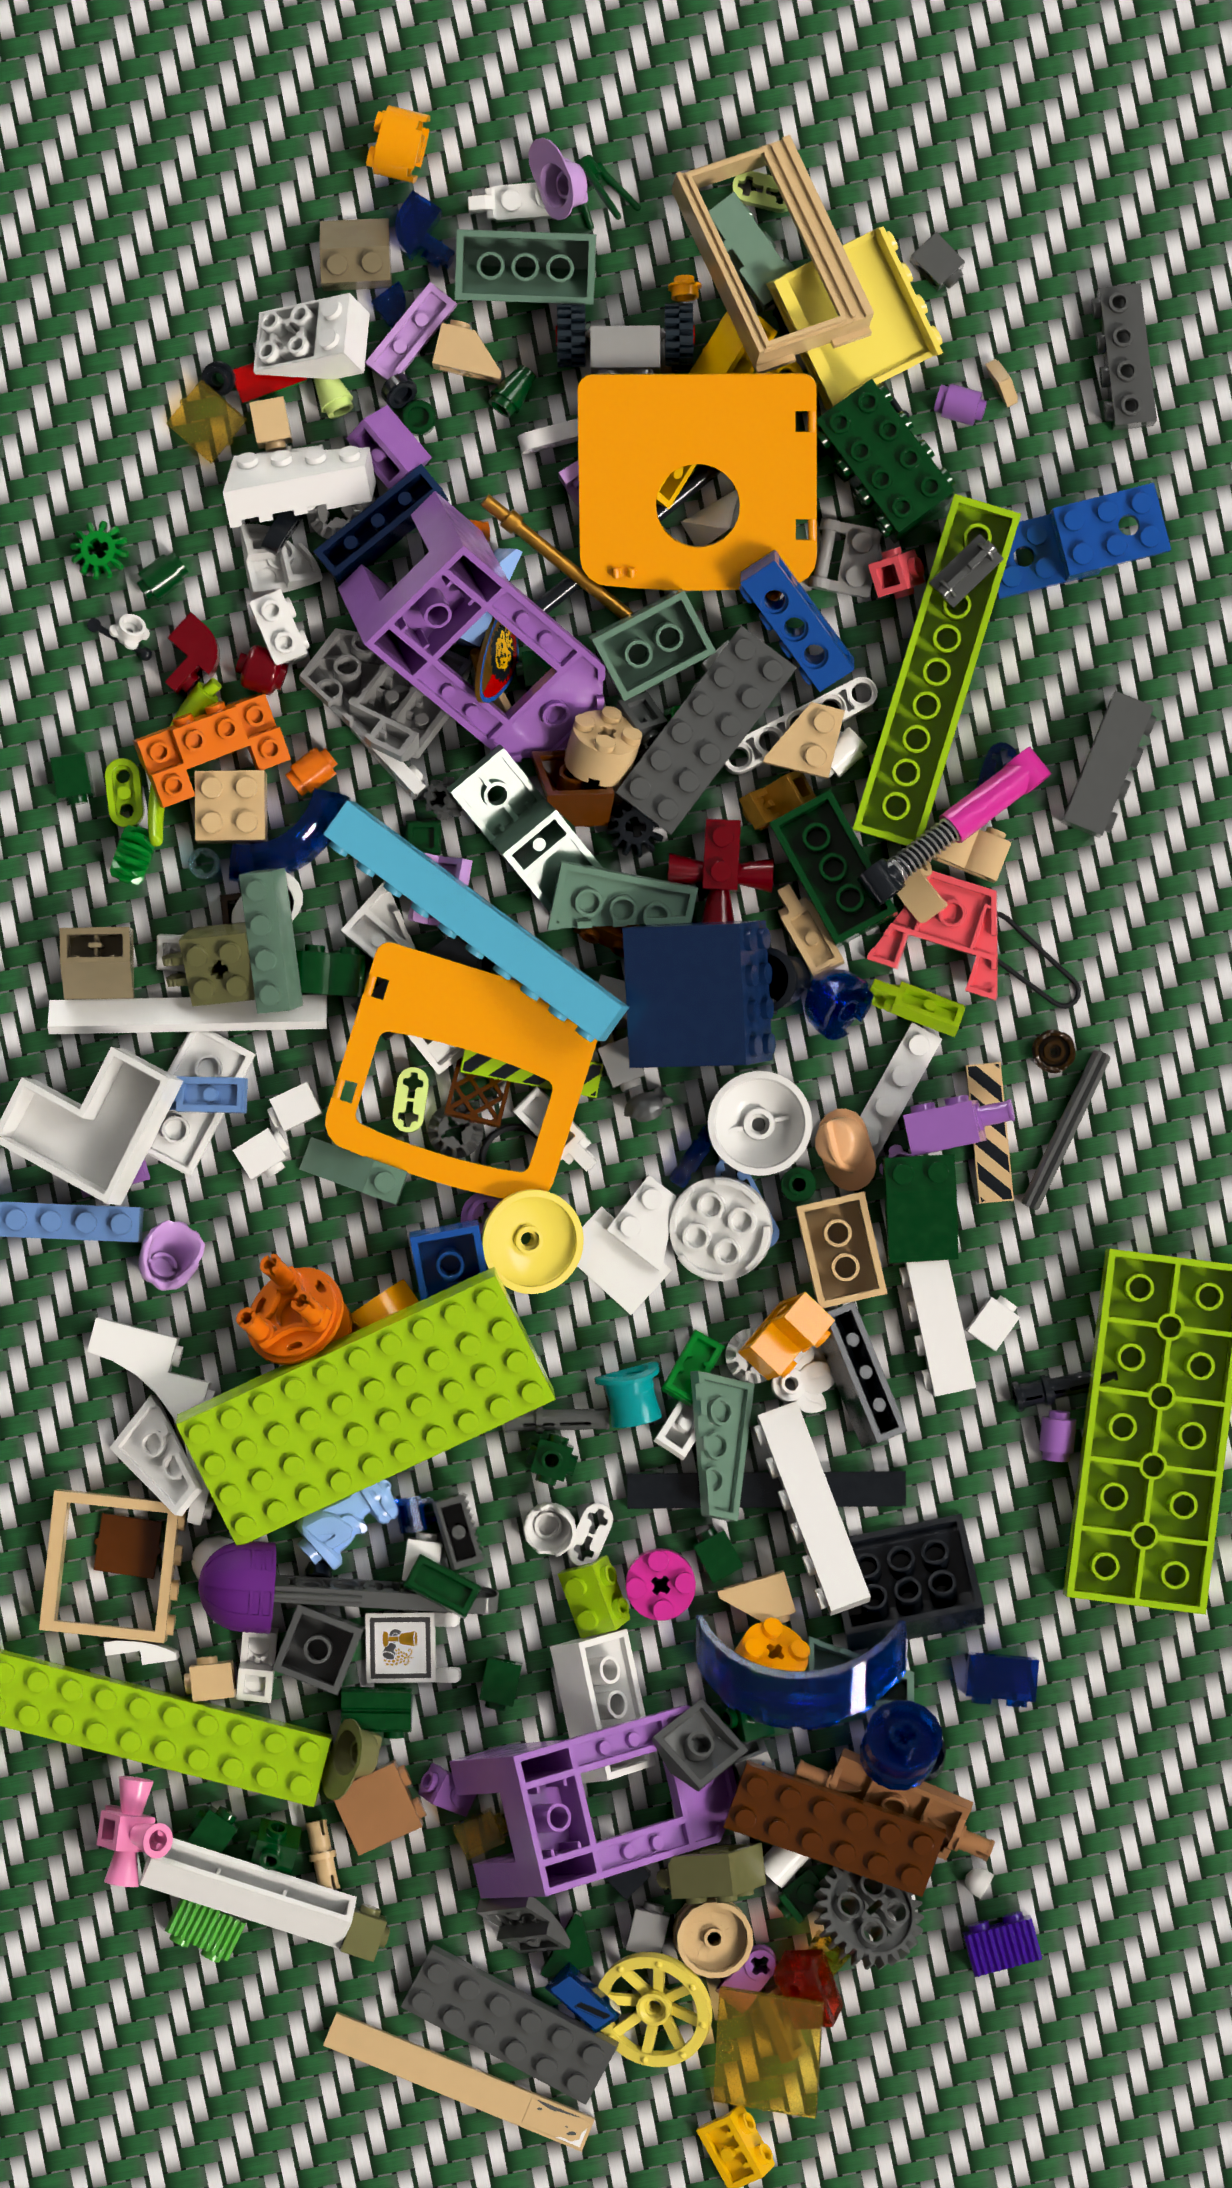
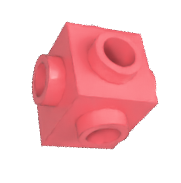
[868,546,925,599]

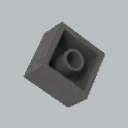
[272,1604,365,1695]

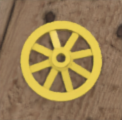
[595,1952,712,2067]

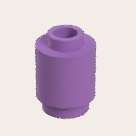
[934,384,987,426]
[1039,1410,1077,1462]

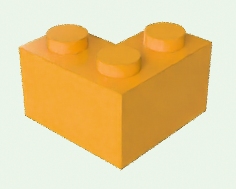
[738,1292,835,1380]

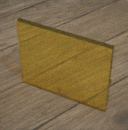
[713,1986,824,2119]

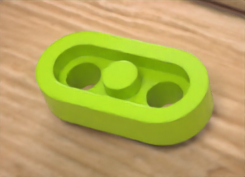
[105,758,145,828]

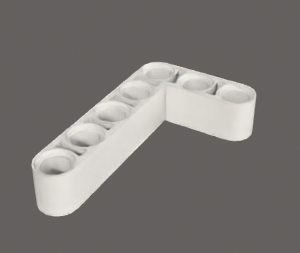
[691,677,878,775]

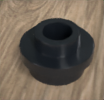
[202,361,236,396]

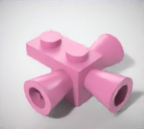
[96,1776,173,1887]

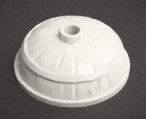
[707,1071,812,1176]

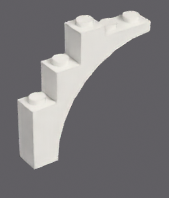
[87,1317,215,1526]

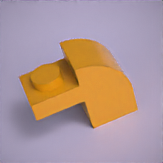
[351,1279,419,1333]

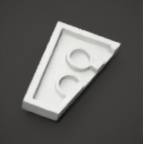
[110,1395,203,1516]

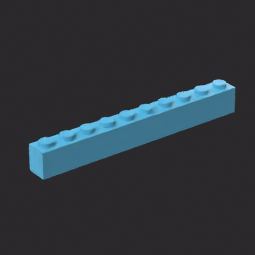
[323,800,629,1042]

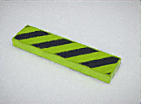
[460,1049,603,1098]

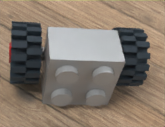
[556,303,695,374]

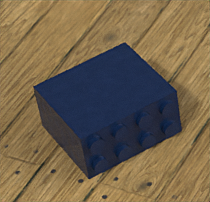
[622,920,776,1068]

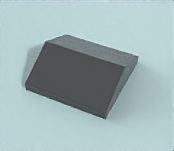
[651,1699,748,1791]

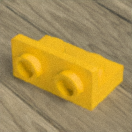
[696,2104,775,2188]

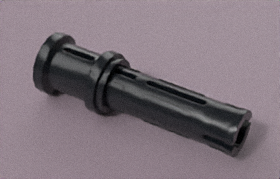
[1011,1370,1118,1412]

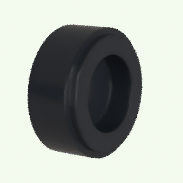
[381,373,417,409]

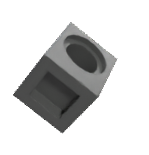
[910,232,965,291]

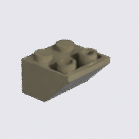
[59,927,134,1000]

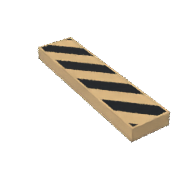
[965,1062,1014,1204]

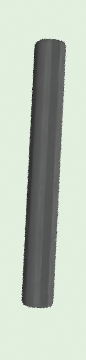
[1022,1050,1110,1210]

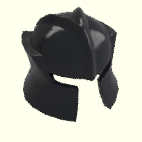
[767,947,812,1015]

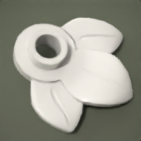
[771,1346,835,1413]

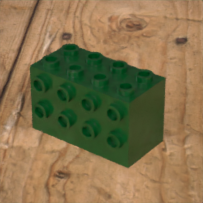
[817,379,956,544]

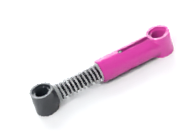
[857,747,1052,907]

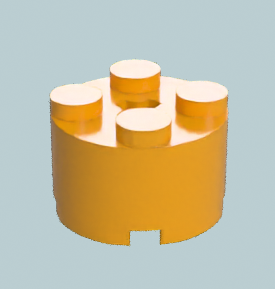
[366,105,430,184]
[729,1618,810,1703]

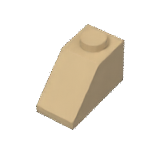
[432,320,502,384]
[717,1570,796,1623]

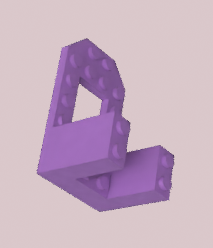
[338,491,605,762]
[449,1705,737,1898]

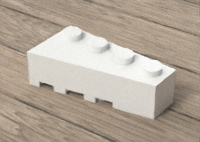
[223,446,376,528]

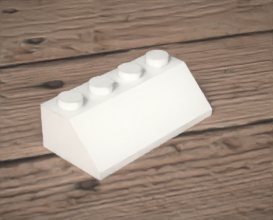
[550,1629,656,1783]

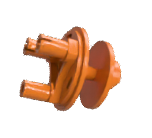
[236,1254,352,1365]

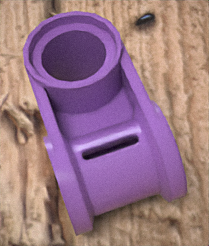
[715,1944,776,2013]

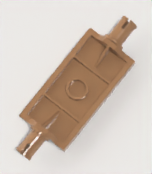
[793,1748,995,1862]

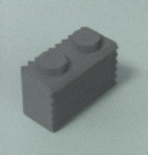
[432,1493,485,1571]

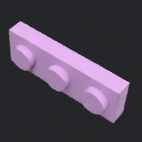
[365,282,457,381]

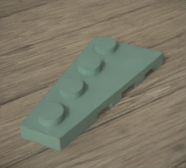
[547,860,698,930]
[690,1371,755,1522]

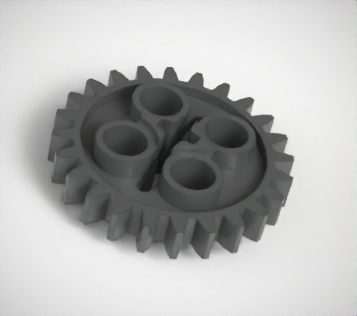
[812,1866,924,1970]

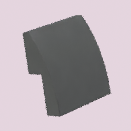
[476,1897,571,1954]

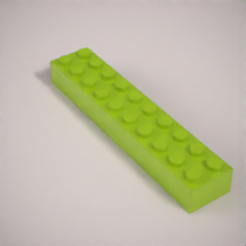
[852,494,1021,846]
[0,1649,334,1807]

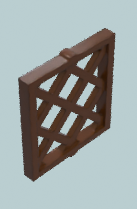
[444,1057,511,1128]

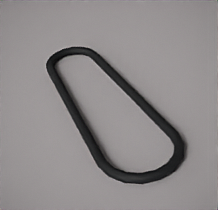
[997,912,1081,1009]

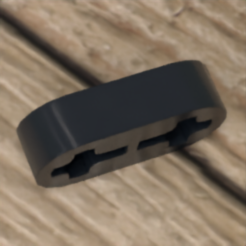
[261,511,304,556]

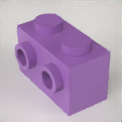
[346,405,432,489]

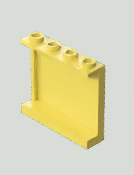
[766,226,943,409]

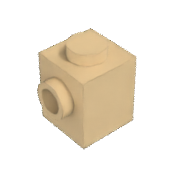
[184,1655,237,1702]

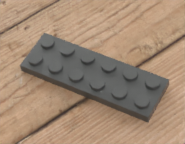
[615,626,797,835]
[401,1944,619,2105]

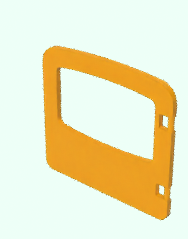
[325,942,597,1199]

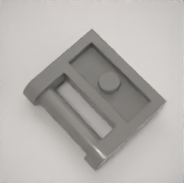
[808,518,881,599]

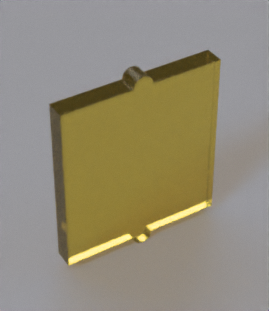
[166,380,247,464]

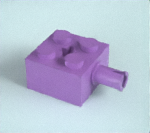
[903,1095,1015,1156]

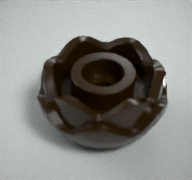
[1032,1029,1076,1073]

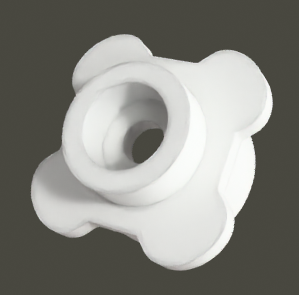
[109,614,150,650]

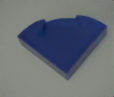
[371,281,406,329]

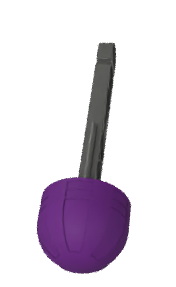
[198,1541,499,1634]

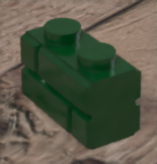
[341,1687,413,1739]

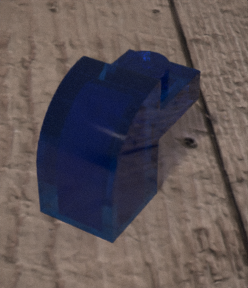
[395,190,456,269]

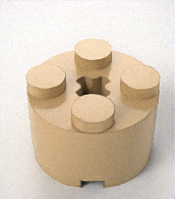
[564,706,642,787]

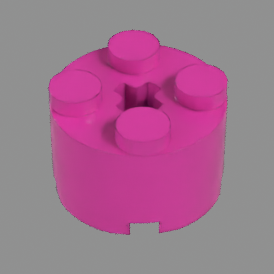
[626,1548,696,1621]

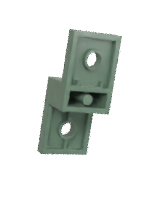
[447,744,604,913]

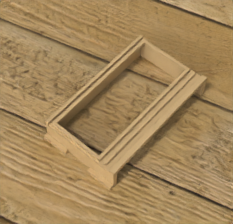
[672,135,874,373]

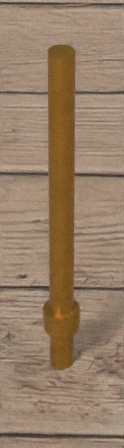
[481,494,634,619]

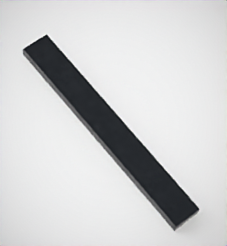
[627,1471,906,1509]

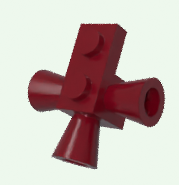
[668,819,774,922]

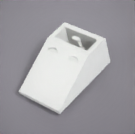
[253,293,370,380]

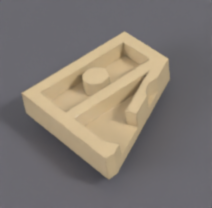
[763,702,845,779]

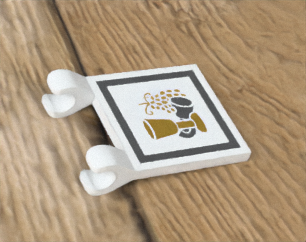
[365,1612,461,1683]

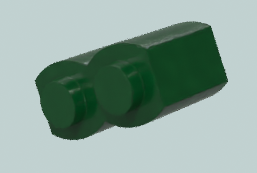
[296,944,367,998]

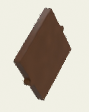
[94,1513,163,1579]

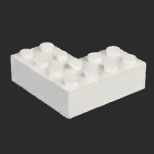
[0,1047,183,1205]

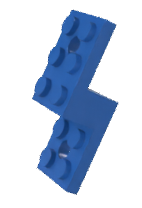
[997,483,1171,600]

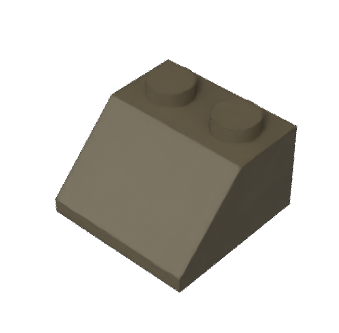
[319,218,392,291]

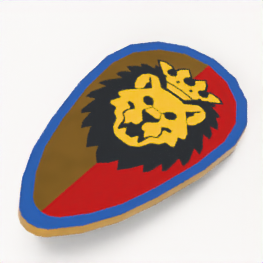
[469,617,519,703]

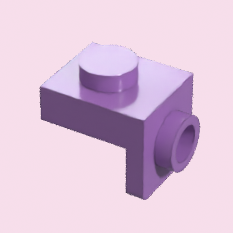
[418,1763,476,1817]

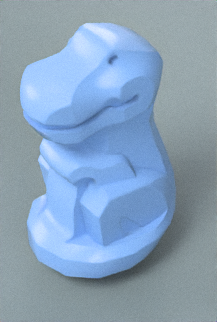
[295,1479,399,1570]

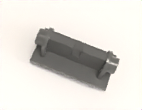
[929,534,1004,608]

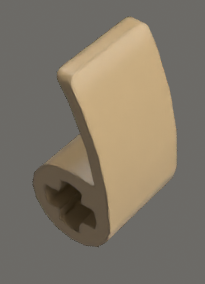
[897,861,948,923]

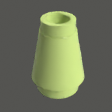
[314,378,354,419]

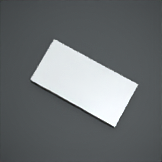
[147,1031,256,1177]

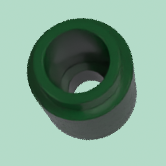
[136,551,189,601]
[780,1167,816,1202]

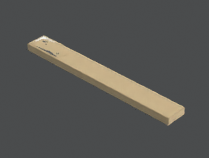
[323,2012,595,2152]

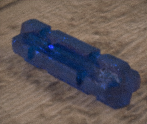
[669,1124,712,1188]

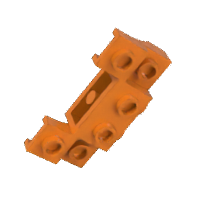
[132,693,291,808]

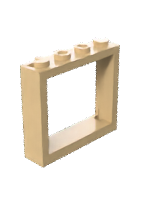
[39,1489,187,1643]

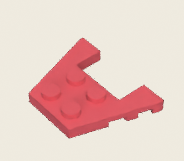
[867,871,998,1001]

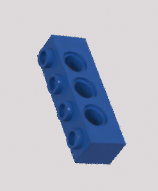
[739,550,854,692]

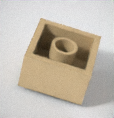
[195,770,268,844]

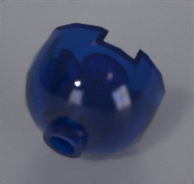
[804,969,873,1040]

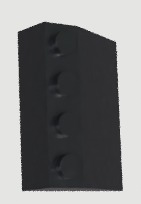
[840,1513,985,1651]

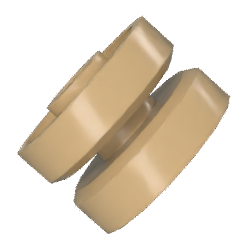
[672,1898,753,1979]

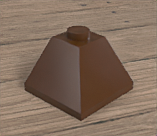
[530,750,615,827]

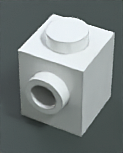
[232,1128,289,1180]

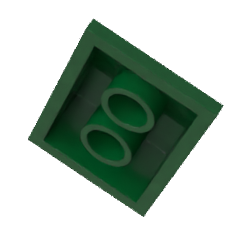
[882,1154,959,1263]

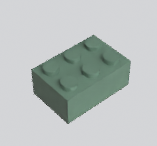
[588,589,716,701]

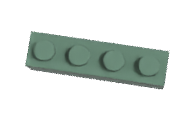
[239,868,303,1014]

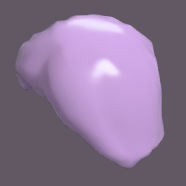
[138,1220,205,1291]

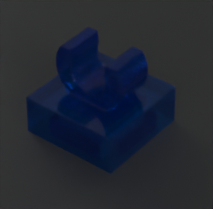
[395,1495,437,1534]

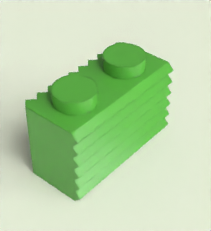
[165,1898,248,1963]

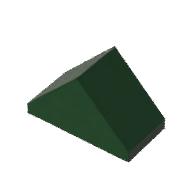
[540,1909,594,1978]

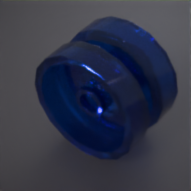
[860,1700,943,1790]

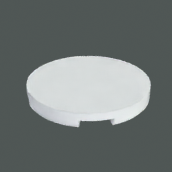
[668,1176,773,1281]

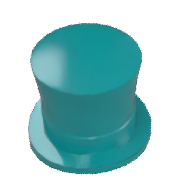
[594,1362,662,1428]

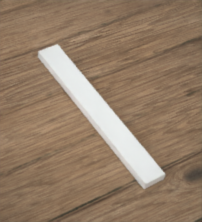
[48,995,328,1034]

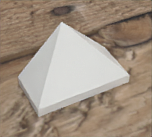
[681,490,740,546]

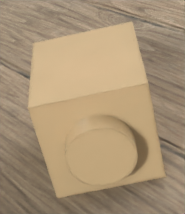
[249,396,293,452]

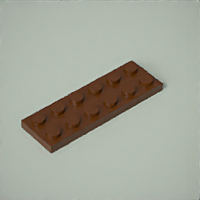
[723,1760,946,1897]

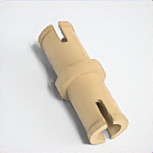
[305,1819,341,1889]

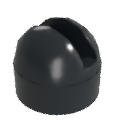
[304,1559,332,1578]

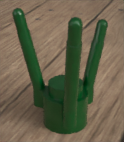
[575,155,641,230]

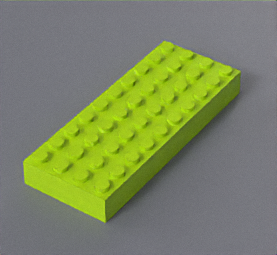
[1063,1249,1232,1615]
[176,1266,556,1545]

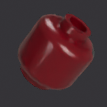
[235,645,289,695]

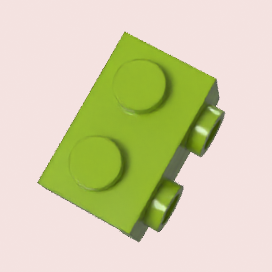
[557,1555,630,1639]

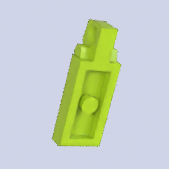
[866,979,966,1037]

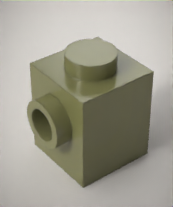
[339,1904,390,1962]

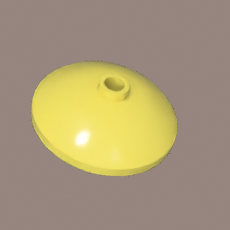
[481,1189,584,1294]

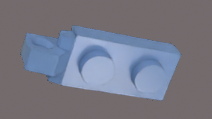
[169,1076,248,1113]

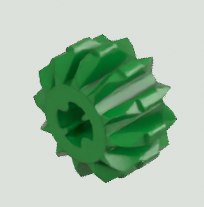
[70,521,130,581]
[110,825,155,885]

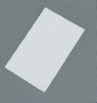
[577,1206,672,1315]

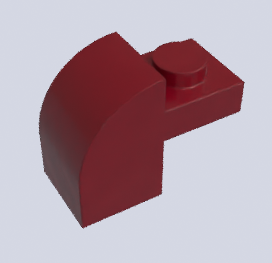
[165,612,220,695]

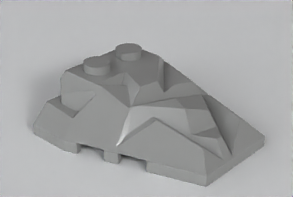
[299,628,473,762]

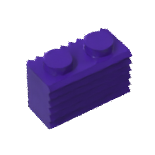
[962,1911,1043,1977]

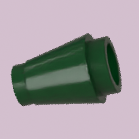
[488,365,536,418]

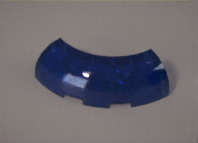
[228,788,351,882]

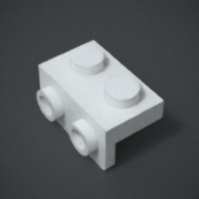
[249,589,310,666]

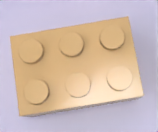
[795,1191,888,1308]

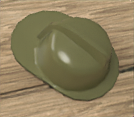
[322,1718,382,1801]

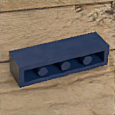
[313,464,449,585]

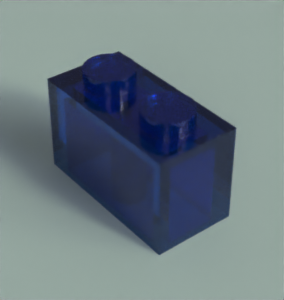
[964,1652,1039,1707]

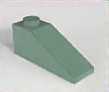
[299,1137,409,1205]

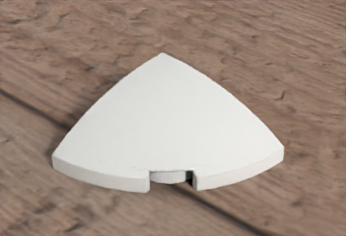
[240,524,323,598]

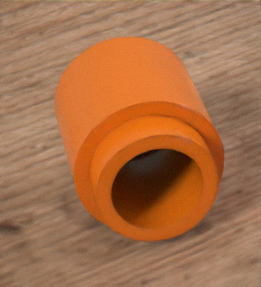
[285,746,338,796]

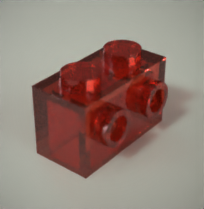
[774,1949,843,2028]

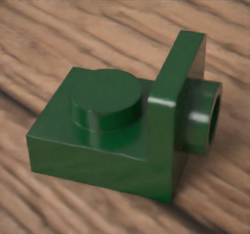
[776,1867,822,1924]

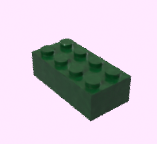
[769,789,898,948]

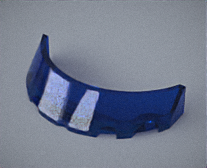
[696,1615,908,1729]

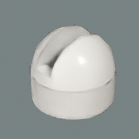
[965,1868,994,1899]

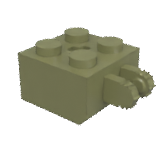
[162,922,255,1006]
[655,1843,766,1904]

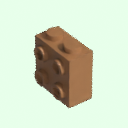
[334,1760,427,1856]

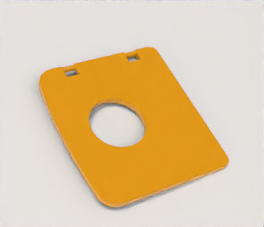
[578,373,817,591]

